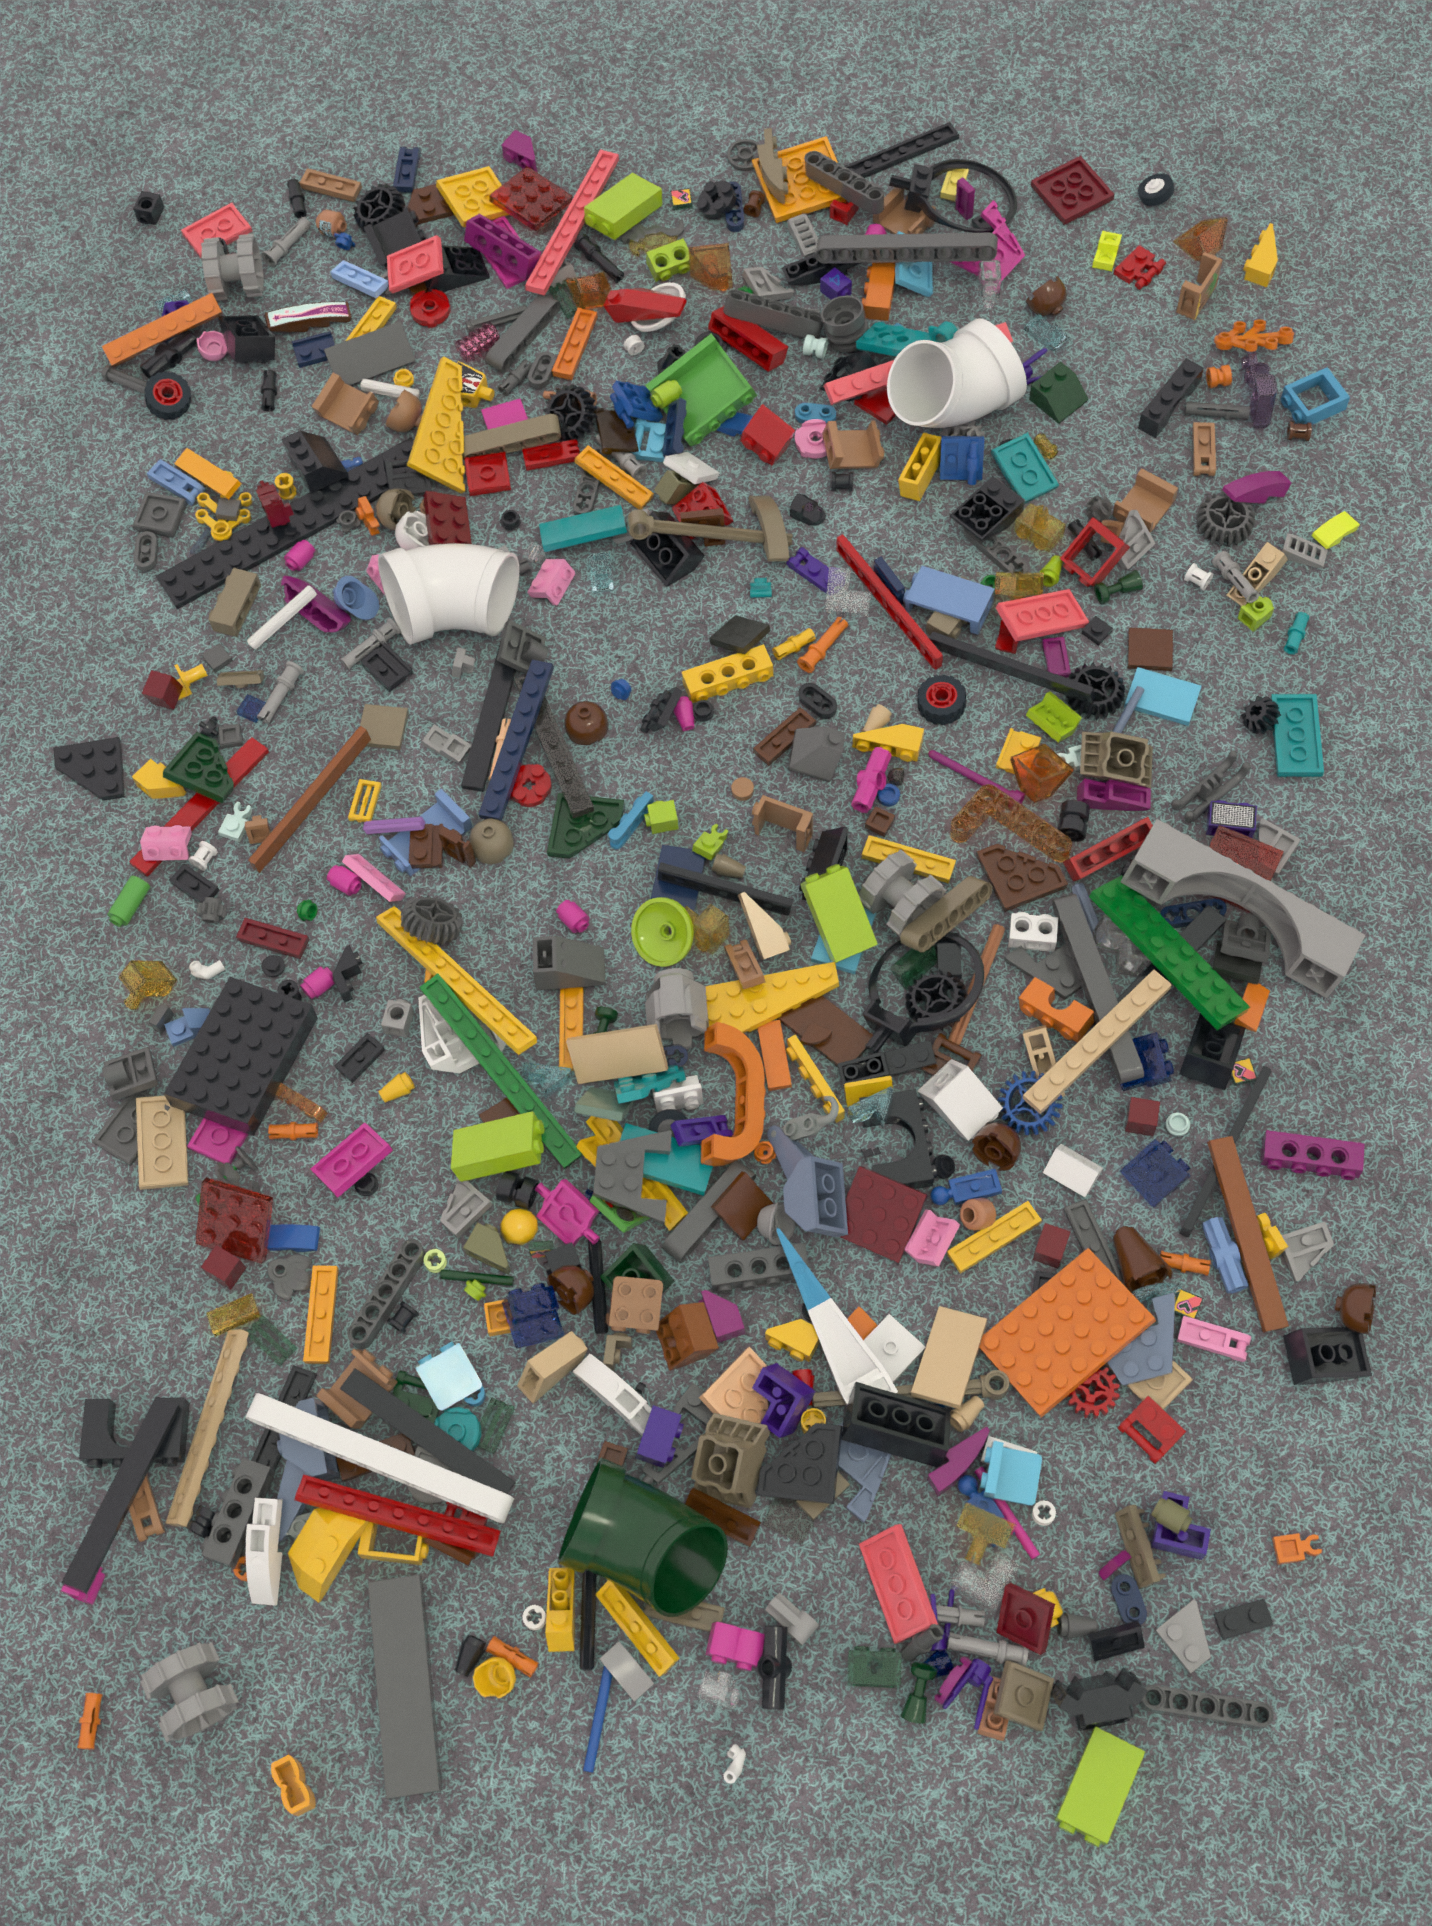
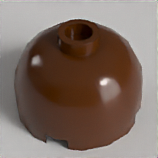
[1025,276,1067,316]
[564,701,609,746]
[972,1123,1021,1171]
[547,1265,594,1315]
[1335,1283,1376,1335]

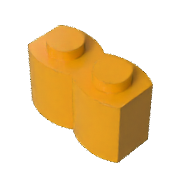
[271,1755,316,1816]

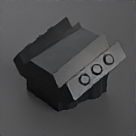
[1051,1667,1148,1731]

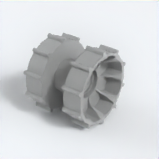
[201,234,264,301]
[859,849,947,937]
[140,1642,239,1742]

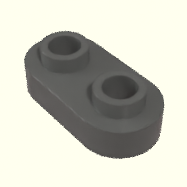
[528,351,556,389]
[134,531,159,572]

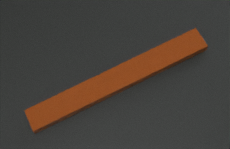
[248,726,371,873]
[1207,1136,1289,1333]

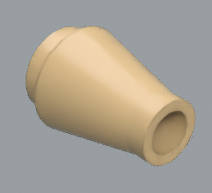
[862,704,892,732]
[950,1395,985,1432]

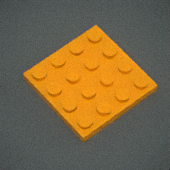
[752,136,848,223]

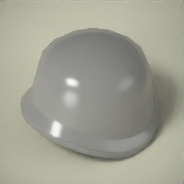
[757,1202,795,1245]

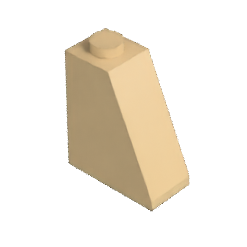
[517,1331,588,1404]

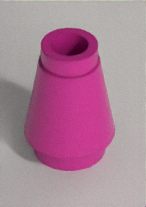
[673,697,695,731]

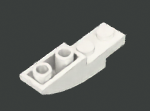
[573,1354,652,1436]
[246,1498,283,1605]

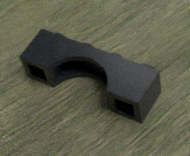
[1138,358,1204,438]

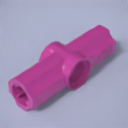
[851,747,892,813]

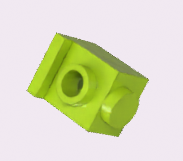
[1237,595,1274,632]

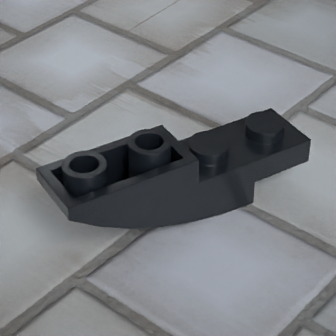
[781,254,861,285]
[838,1040,937,1087]

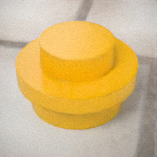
[393,369,414,387]

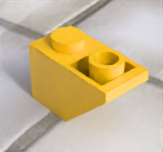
[132,759,187,799]
[765,1319,820,1362]

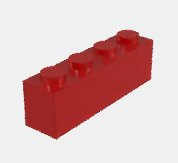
[708,306,788,372]
[1063,817,1153,882]

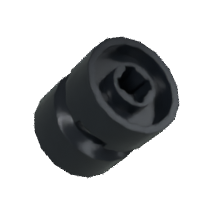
[1056,800,1090,842]
[496,1171,539,1210]

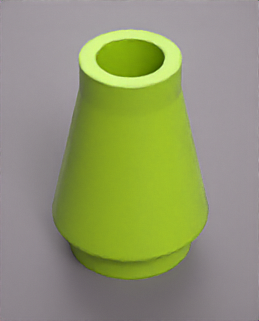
[1039,555,1063,587]

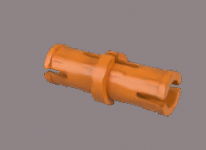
[268,1122,318,1141]
[1160,1250,1211,1276]
[486,1636,539,1678]
[77,1693,103,1750]

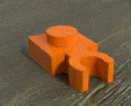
[355,496,380,536]
[1272,1533,1322,1565]

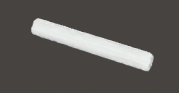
[247,586,317,649]

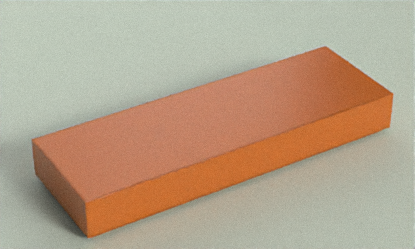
[757,1020,792,1091]

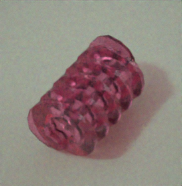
[455,322,500,362]

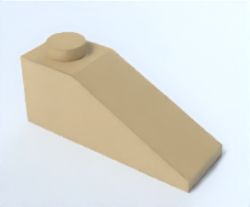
[738,892,791,960]
[1023,1025,1065,1097]

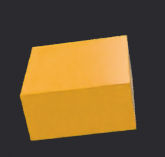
[484,1298,520,1337]

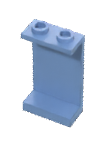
[903,566,995,635]
[379,789,472,877]

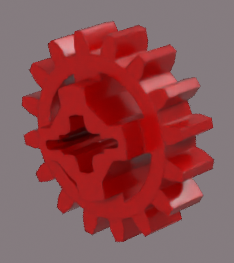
[1067,1367,1120,1419]

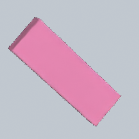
[342,854,406,902]

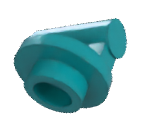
[750,578,772,598]

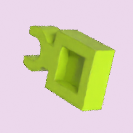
[692,824,728,861]

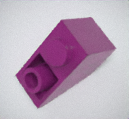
[501,130,537,174]
[698,1290,745,1343]

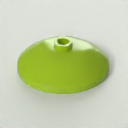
[631,897,694,967]

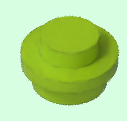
[464,1279,487,1301]

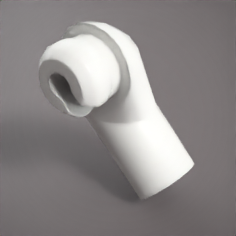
[189,960,226,980]
[723,1744,746,1784]

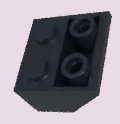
[820,351,877,402]

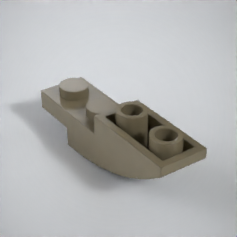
[757,128,788,204]

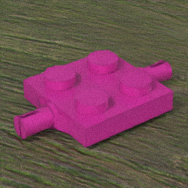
[535,1179,600,1246]

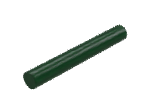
[440,1269,514,1286]

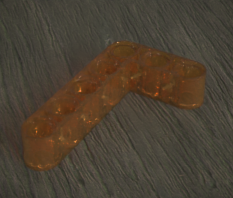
[950,784,1072,863]

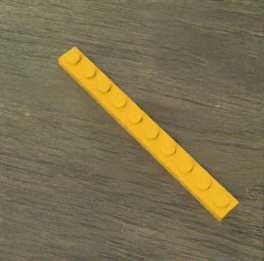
[376,906,537,1055]

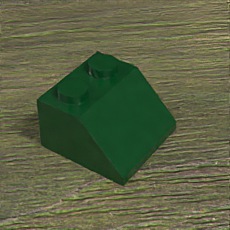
[1029,361,1088,424]
[600,1243,675,1294]

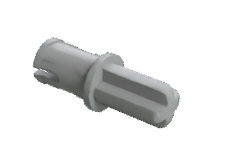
[937,1605,985,1628]

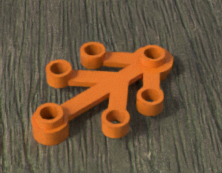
[1214,319,1294,352]

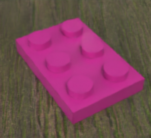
[310,1123,393,1198]

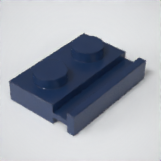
[292,331,335,368]
[873,556,905,605]

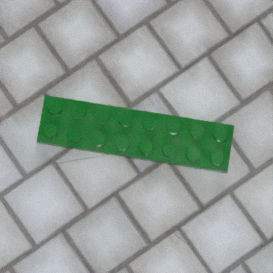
[1089,875,1250,1030]

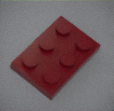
[423,490,472,545]

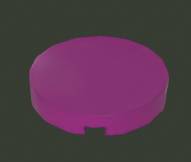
[934,1656,972,1706]

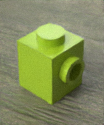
[644,800,679,834]

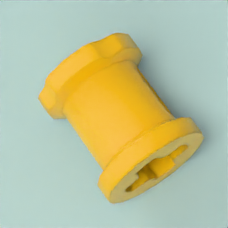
[274,473,297,500]

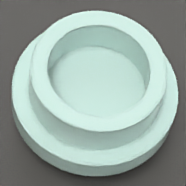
[1166,1113,1190,1136]

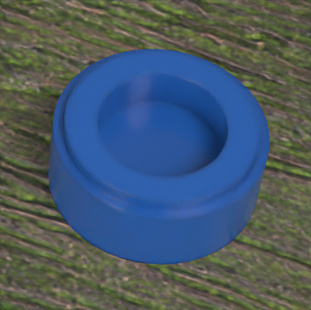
[877,784,900,807]

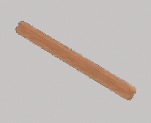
[948,924,1005,1045]

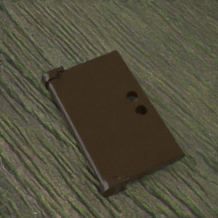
[593,408,639,454]

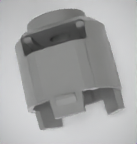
[645,968,709,1050]

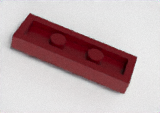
[236,918,309,959]

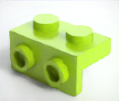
[1026,691,1082,743]

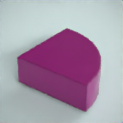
[1098,1550,1131,1581]

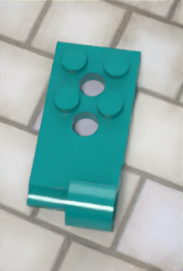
[856,321,958,357]

